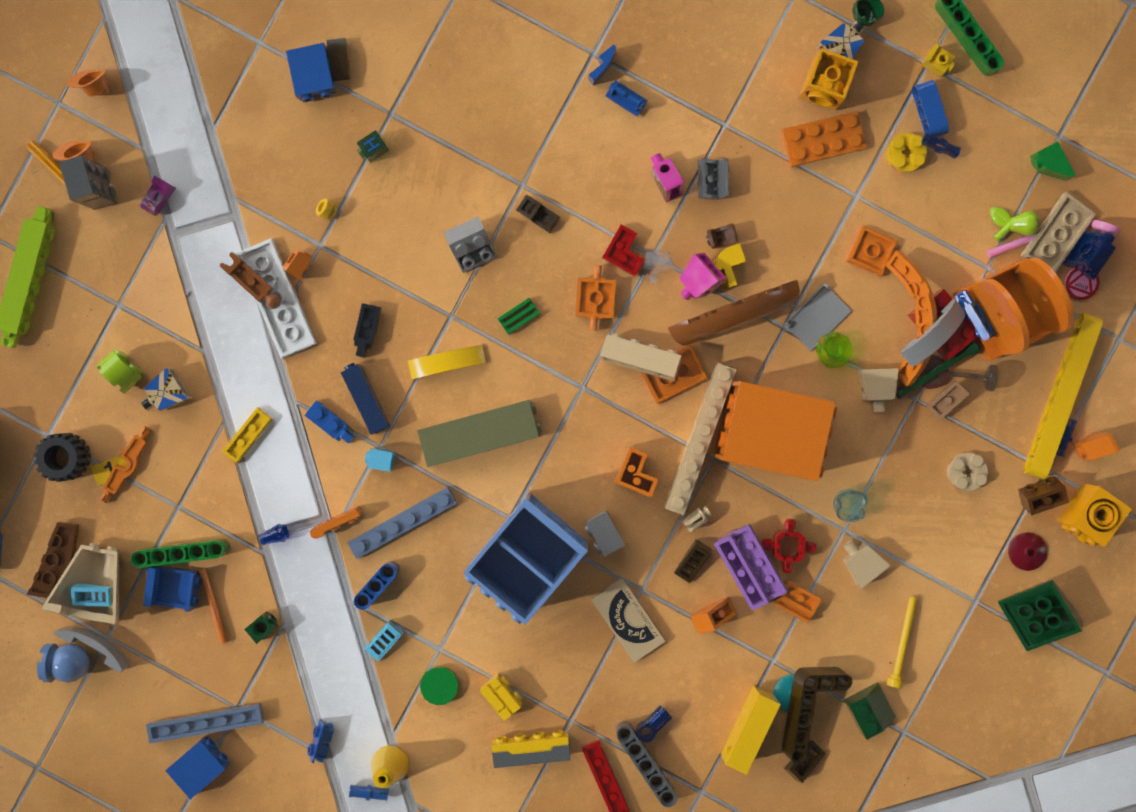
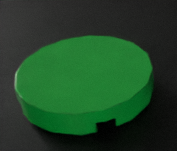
[420,666,458,705]

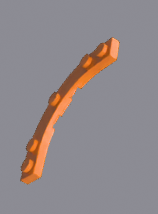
[886,250,937,387]

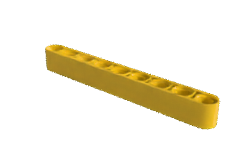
[1024,313,1103,480]

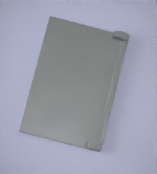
[784,283,851,351]

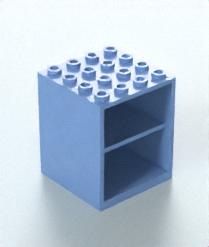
[463,492,588,625]

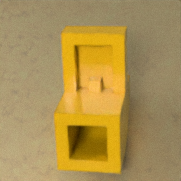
[714,243,746,289]

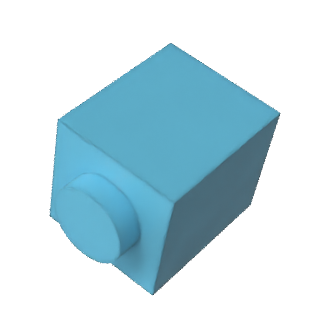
[365,448,396,472]

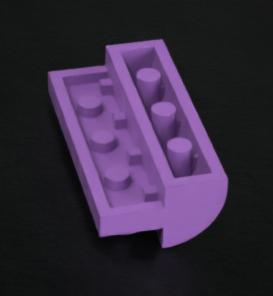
[714,523,788,610]

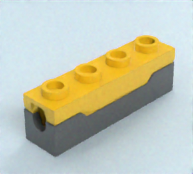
[491,730,571,768]

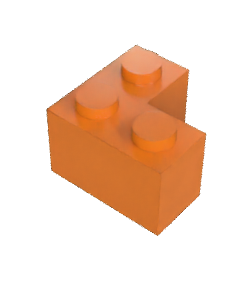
[615,446,659,497]

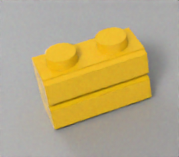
[480,673,523,721]

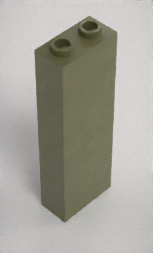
[417,400,542,467]

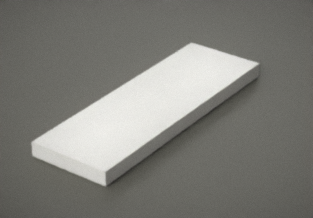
[237,238,317,359]

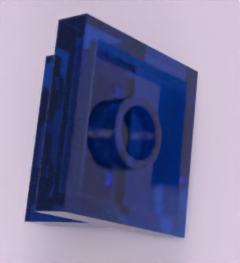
[1063,231,1116,280]

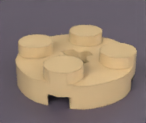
[947,452,988,491]

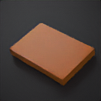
[641,344,708,404]

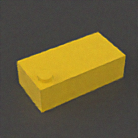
[721,685,781,775]

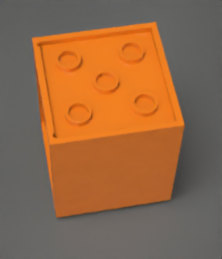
[713,381,837,482]

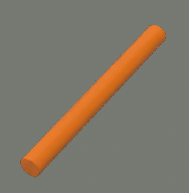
[199,569,228,644]

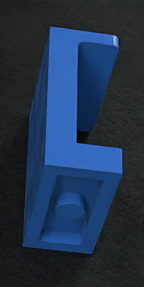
[286,43,337,102]
[143,566,201,612]
[165,735,230,800]

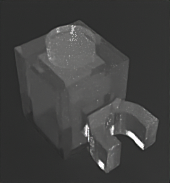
[643,248,673,285]

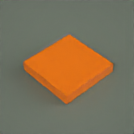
[846,226,898,277]

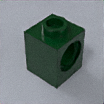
[244,611,279,644]

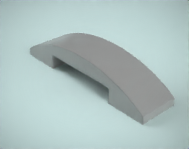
[900,299,966,367]
[54,627,129,673]

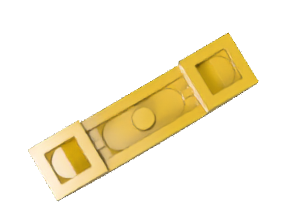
[408,344,486,379]

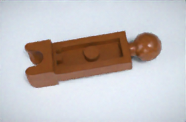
[220,252,281,309]

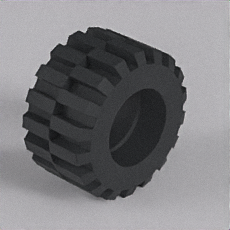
[33,433,91,482]

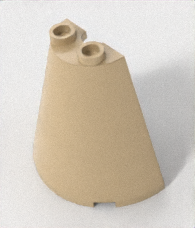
[41,543,119,625]

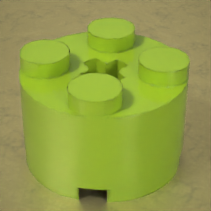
[96,349,144,394]

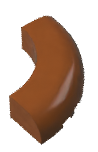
[668,280,800,345]

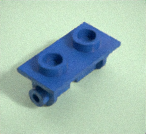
[605,80,648,117]
[307,719,335,763]

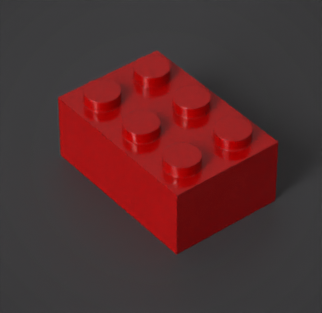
[908,289,978,359]

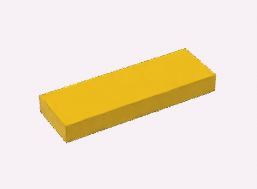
[222,407,273,464]

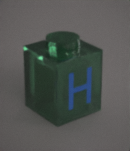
[357,130,389,163]

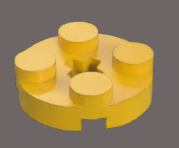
[886,133,927,173]

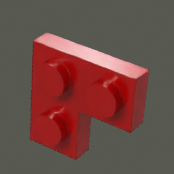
[602,224,645,277]

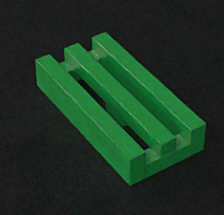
[497,298,540,335]

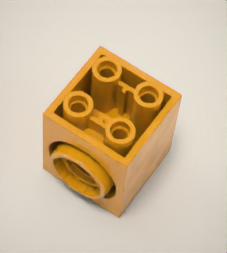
[798,48,859,111]
[1056,484,1132,548]

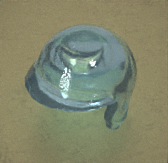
[833,488,868,522]

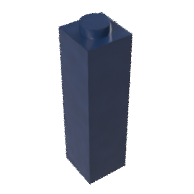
[341,363,391,435]

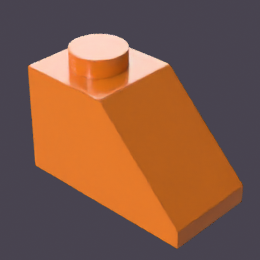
[1073,432,1120,461]
[691,597,736,634]

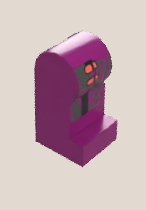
[140,175,176,216]

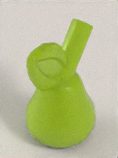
[990,207,1038,242]

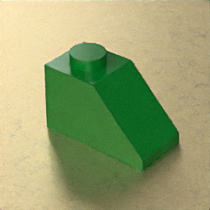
[1030,141,1076,181]

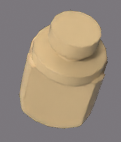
[682,506,712,532]

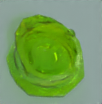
[815,332,852,368]

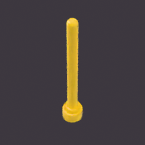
[887,596,917,689]

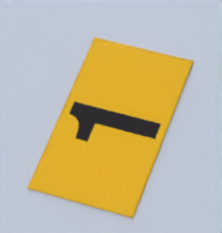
[90,455,128,486]

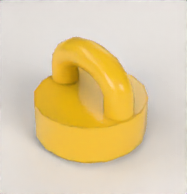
[316,198,337,220]

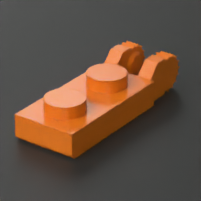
[310,506,362,539]

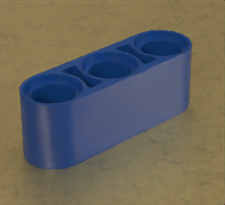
[912,80,949,139]
[354,561,399,610]

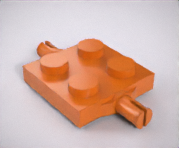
[575,265,616,331]

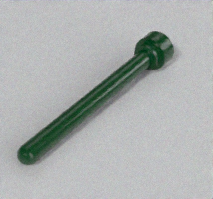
[896,341,980,399]

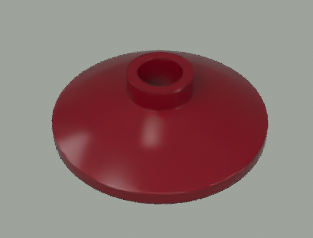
[1008,532,1047,571]

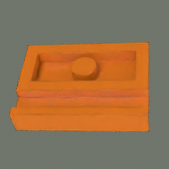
[774,580,822,624]

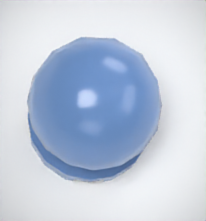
[37,643,90,683]

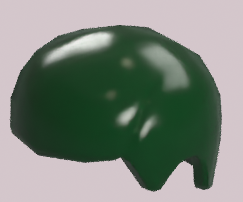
[852,0,885,26]

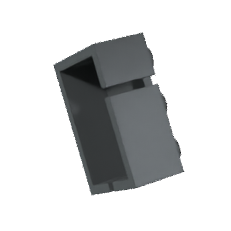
[59,155,117,210]

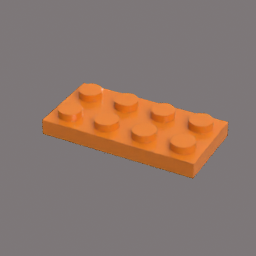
[782,111,866,168]

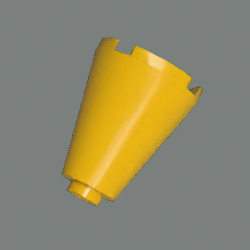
[371,745,409,788]

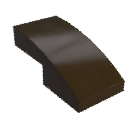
[326,38,350,81]
[516,194,560,234]

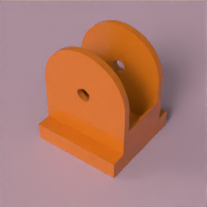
[952,257,1074,361]

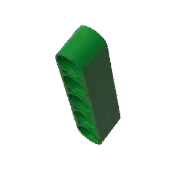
[935,0,1004,76]
[131,539,230,568]

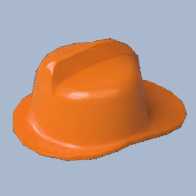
[67,69,109,97]
[52,141,95,162]

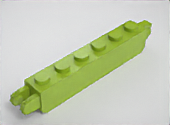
[0,206,55,348]

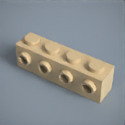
[600,333,681,382]

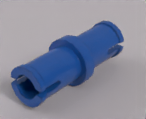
[349,785,389,801]

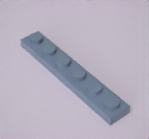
[347,487,457,559]
[146,703,264,744]

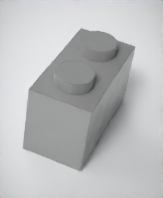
[585,510,625,557]

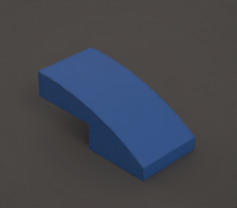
[588,44,616,85]

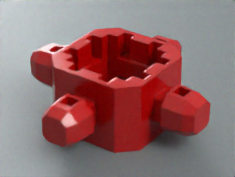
[761,519,817,573]

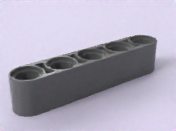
[616,721,677,807]

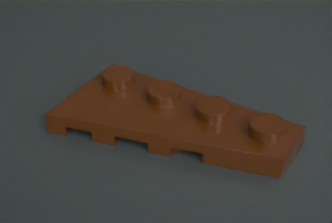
[27,521,79,598]

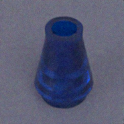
[259,524,289,545]

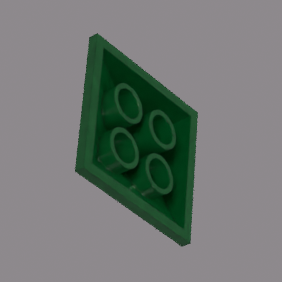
[998,580,1083,651]

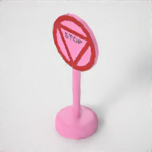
[1065,220,1121,300]

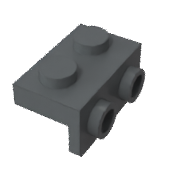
[698,158,730,200]

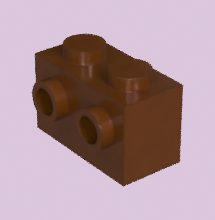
[1018,477,1069,516]

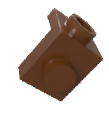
[706,223,739,249]

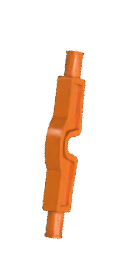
[100,426,151,503]

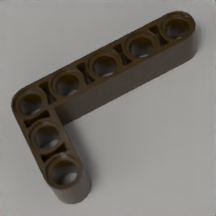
[782,667,853,764]

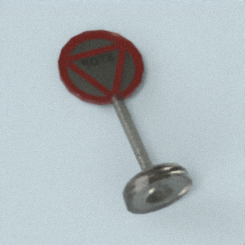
[916,355,998,392]

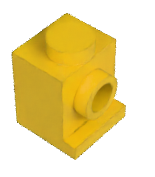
[921,43,955,77]

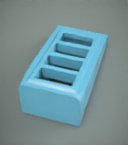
[71,583,112,607]
[364,620,404,661]

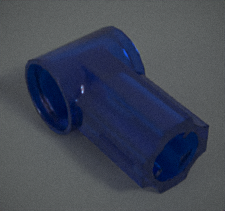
[636,705,672,743]

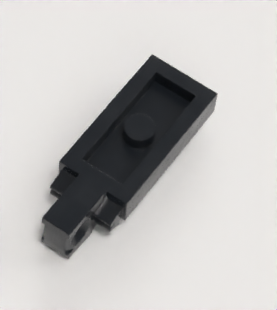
[353,303,382,358]

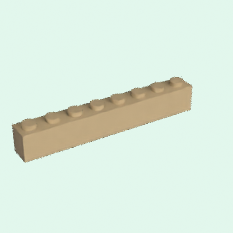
[664,363,737,515]

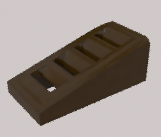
[674,539,711,583]
[784,740,826,783]

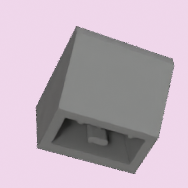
[444,216,497,273]

